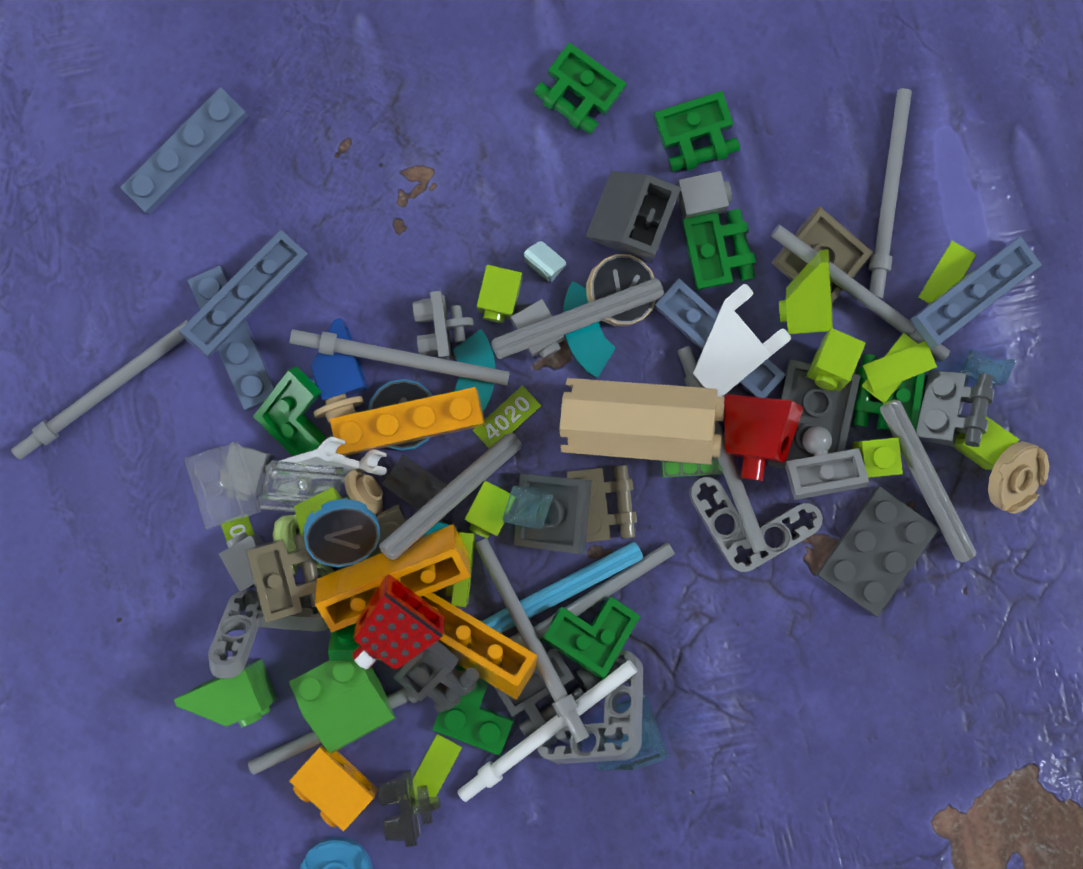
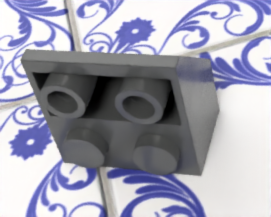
[585,171,682,264]

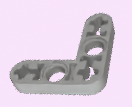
[689,477,823,572]
[208,590,329,679]
[538,650,643,764]

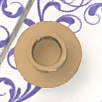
[313,394,364,423]
[344,470,383,515]

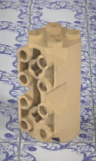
[560,378,725,465]

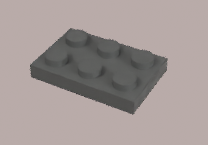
[765,359,861,470]
[815,487,939,617]

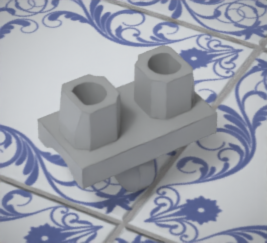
[412,291,474,360]

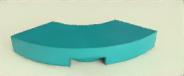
[563,281,616,379]
[453,329,496,412]

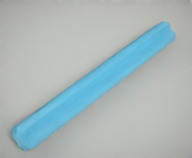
[481,542,643,633]

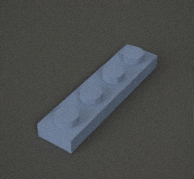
[120,87,249,215]
[179,230,308,359]
[910,236,1042,348]
[187,266,276,411]
[654,279,786,398]

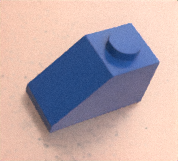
[309,318,369,402]

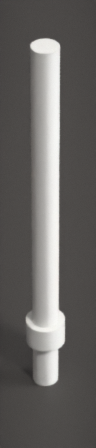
[458,660,638,802]

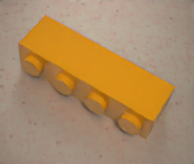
[330,387,485,456]
[315,524,471,632]
[420,593,537,700]

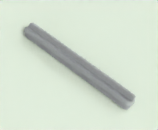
[491,278,664,359]
[880,399,976,563]
[379,433,522,560]

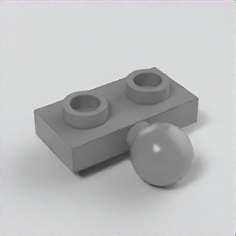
[785,426,869,500]

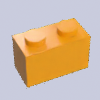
[289,744,379,832]

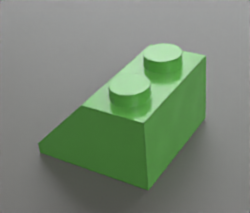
[174,659,278,728]
[289,660,396,754]

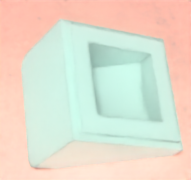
[524,241,566,282]

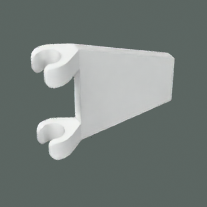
[692,284,791,396]
[265,437,387,479]

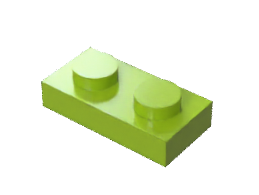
[446,531,476,607]

